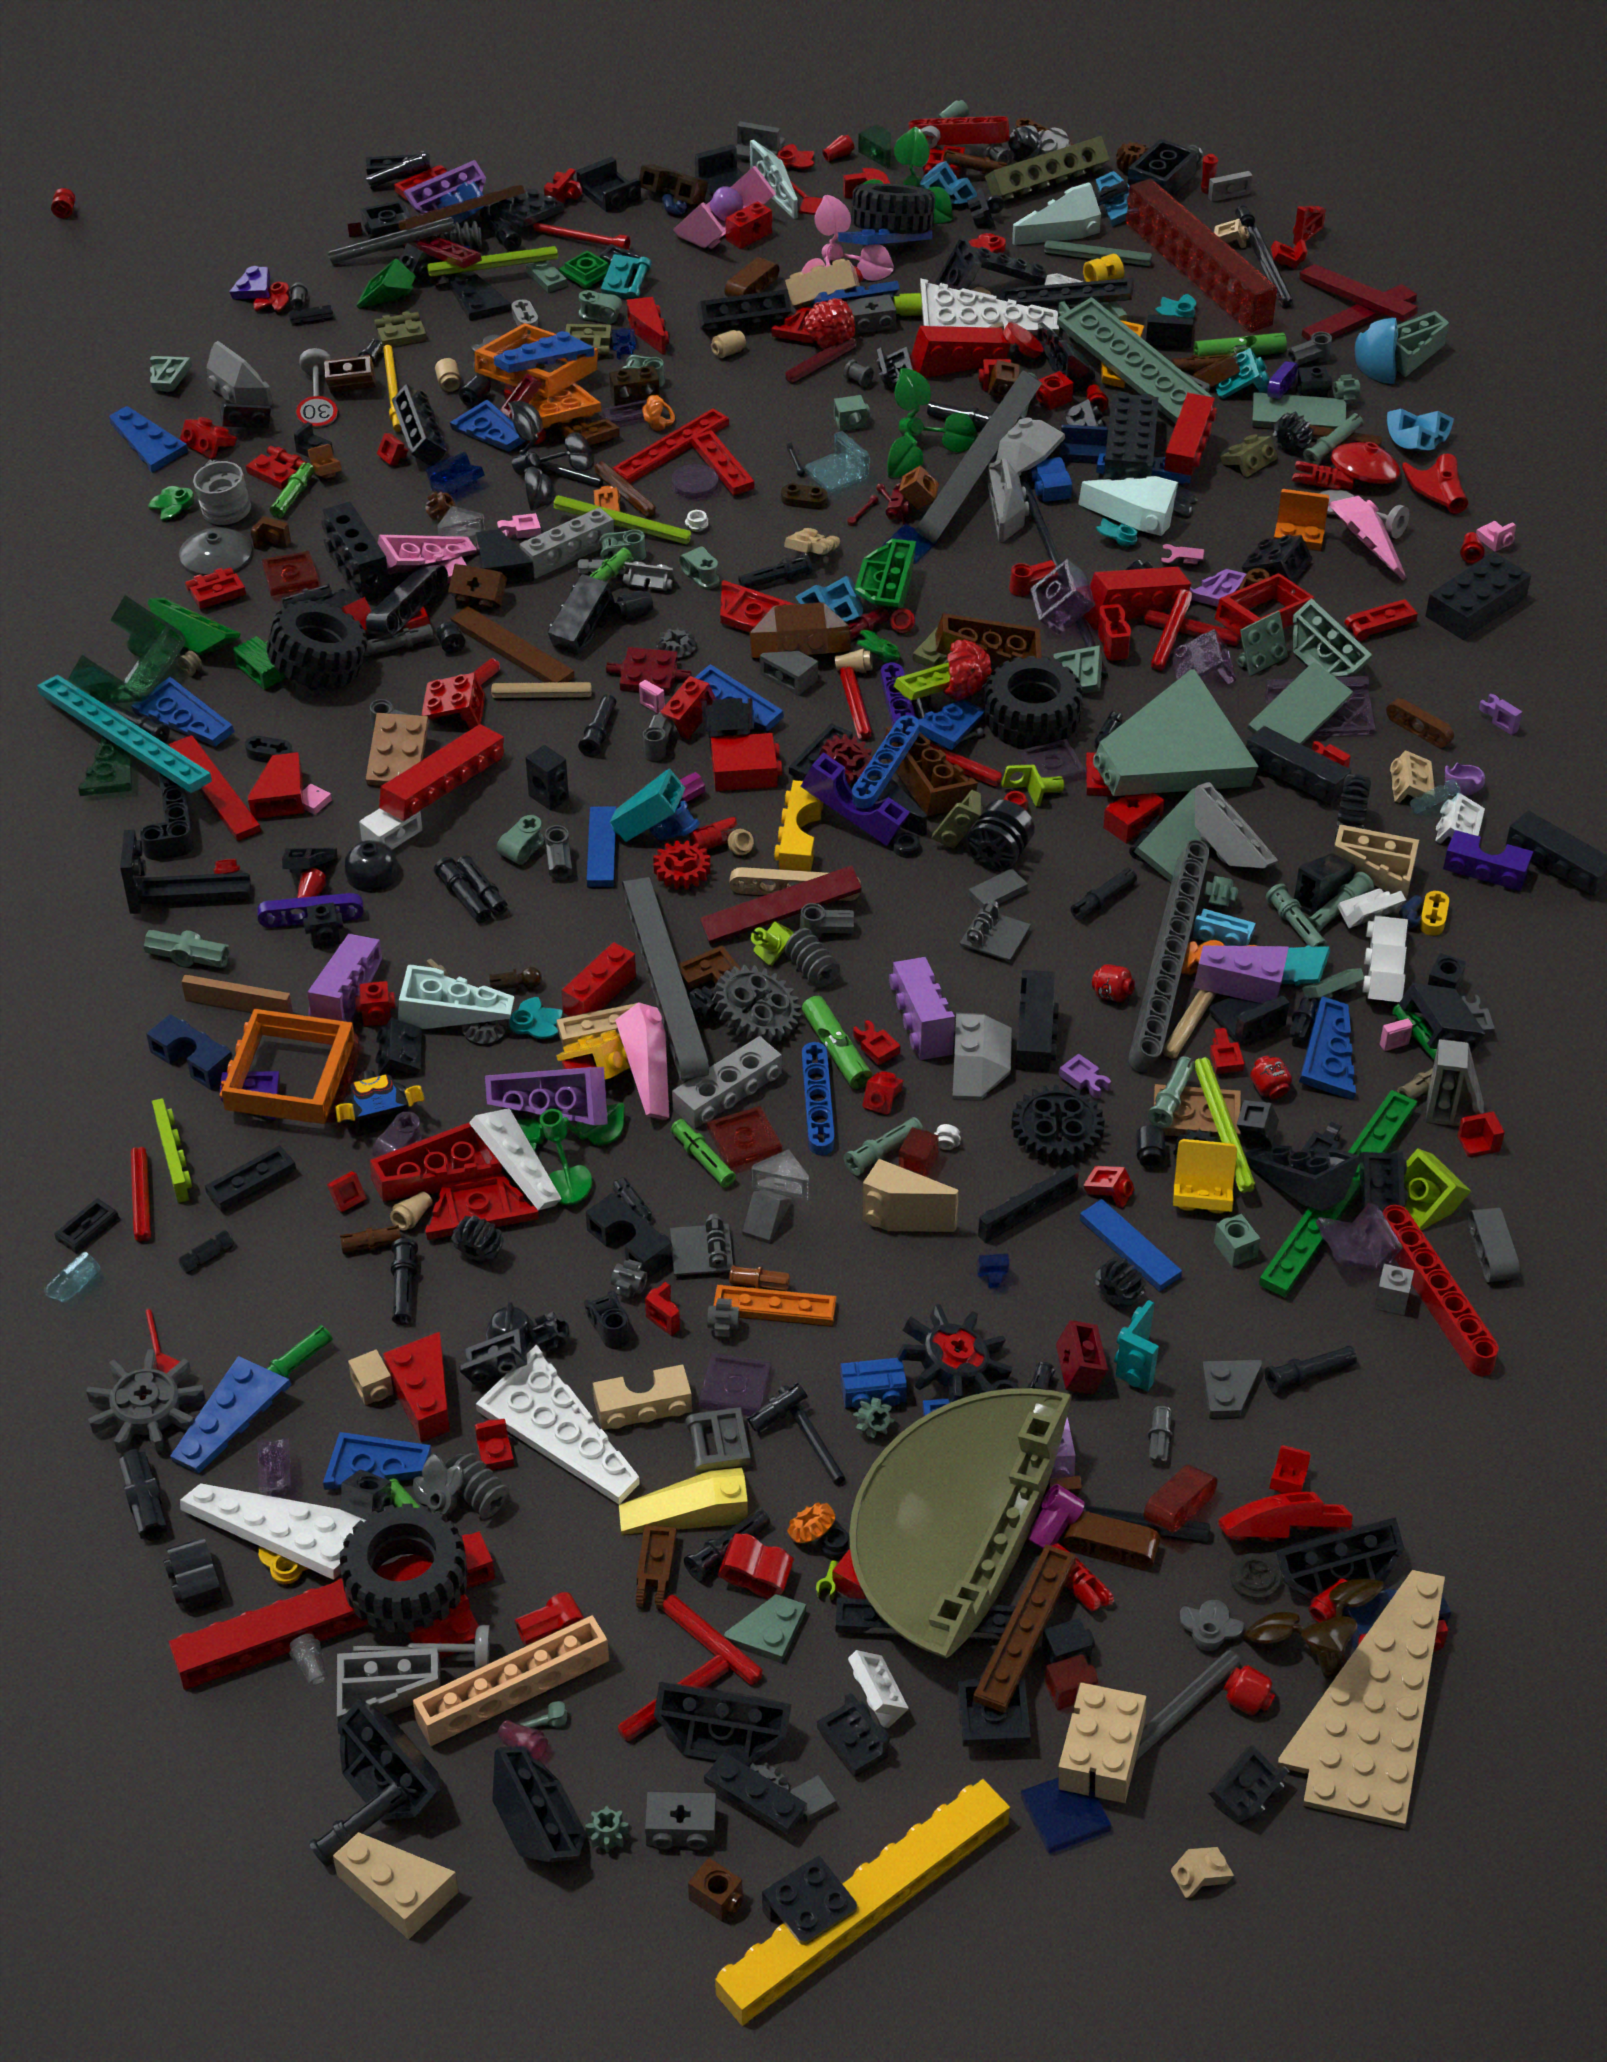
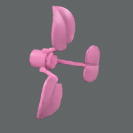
[801,195,894,281]

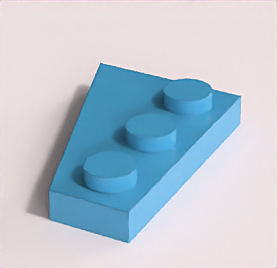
[1096,171,1148,227]

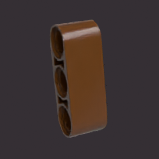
[724,257,780,297]
[1063,1511,1161,1570]

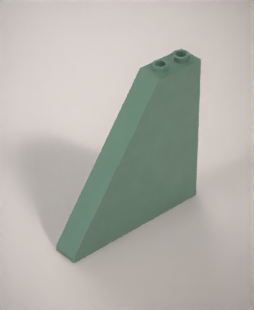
[1093,669,1259,796]

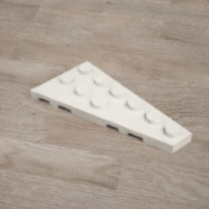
[920,279,1059,335]
[476,1345,639,1505]
[180,1483,366,1580]

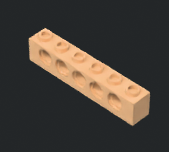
[413,1615,609,1747]

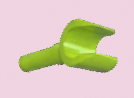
[816,1561,838,1600]

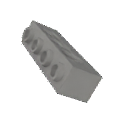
[519,507,614,579]
[672,1036,782,1129]

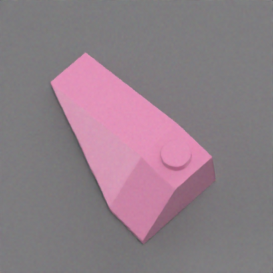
[378,535,477,575]
[615,1002,669,1120]

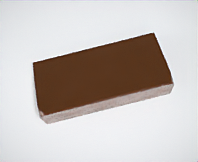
[1193,353,1240,387]

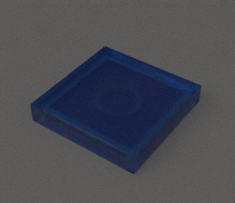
[1020,1777,1111,1854]

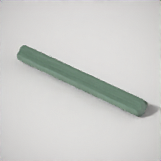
[1044,240,1152,266]

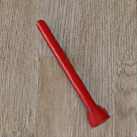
[532,223,631,251]

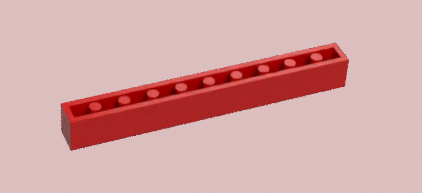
[168,1531,495,1690]

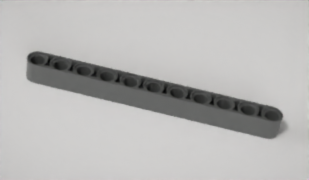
[914,370,1042,544]
[1129,839,1209,1072]
[622,877,709,1080]

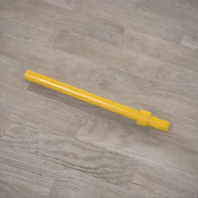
[383,345,402,432]

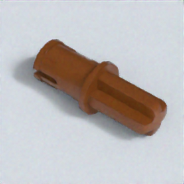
[729,1265,790,1291]

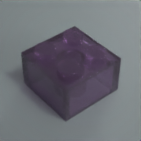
[1030,559,1095,635]

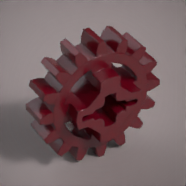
[819,734,872,786]

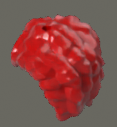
[804,298,855,349]
[944,639,992,701]

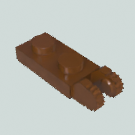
[636,1525,677,1609]

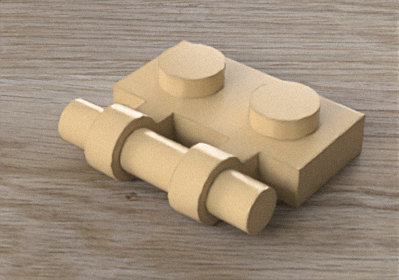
[784,528,840,555]

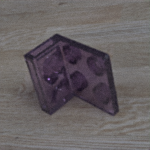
[1171,629,1236,684]
[1316,1203,1403,1271]

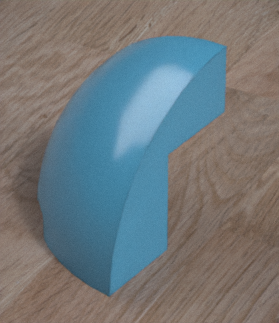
[920,161,978,204]
[1354,318,1398,384]
[1387,409,1454,451]
[795,576,863,622]

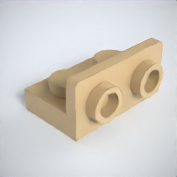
[1390,750,1436,803]

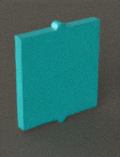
[1281,945,1331,986]

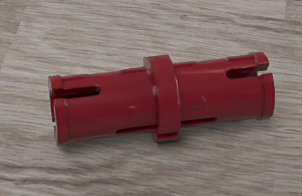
[849,607,889,641]

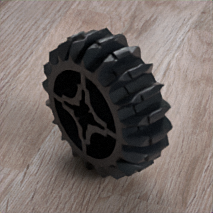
[1335,774,1372,840]

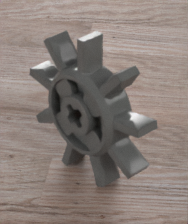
[86,1349,206,1454]

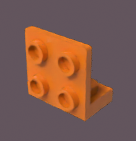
[1274,489,1330,551]

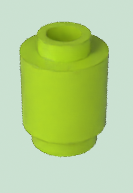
[894,293,922,316]

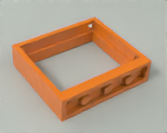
[475,323,598,398]
[219,1009,355,1124]

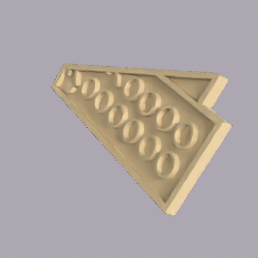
[1277,1570,1445,1828]

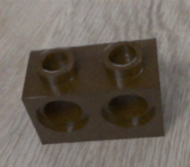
[609,366,660,408]

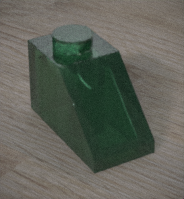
[858,124,891,169]

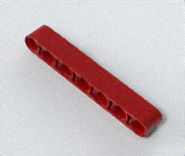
[1379,1205,1499,1376]

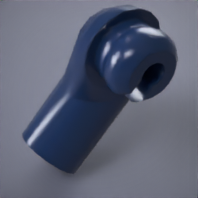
[662,194,687,216]
[1399,895,1424,929]

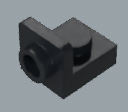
[294,422,333,457]

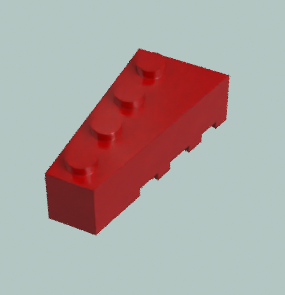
[1164,392,1217,476]

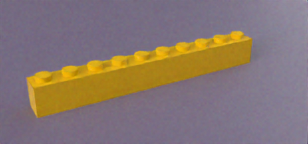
[715,1779,1010,2026]

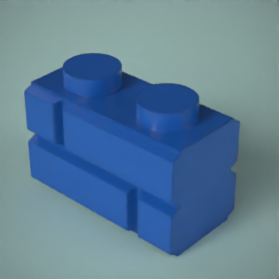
[840,1358,907,1409]

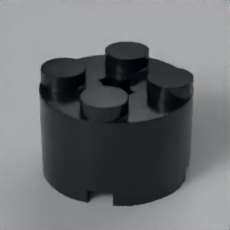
[701,698,755,739]

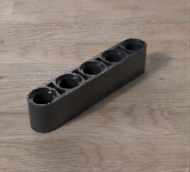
[366,565,448,635]

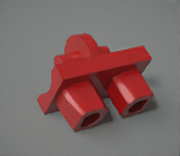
[544,168,582,203]

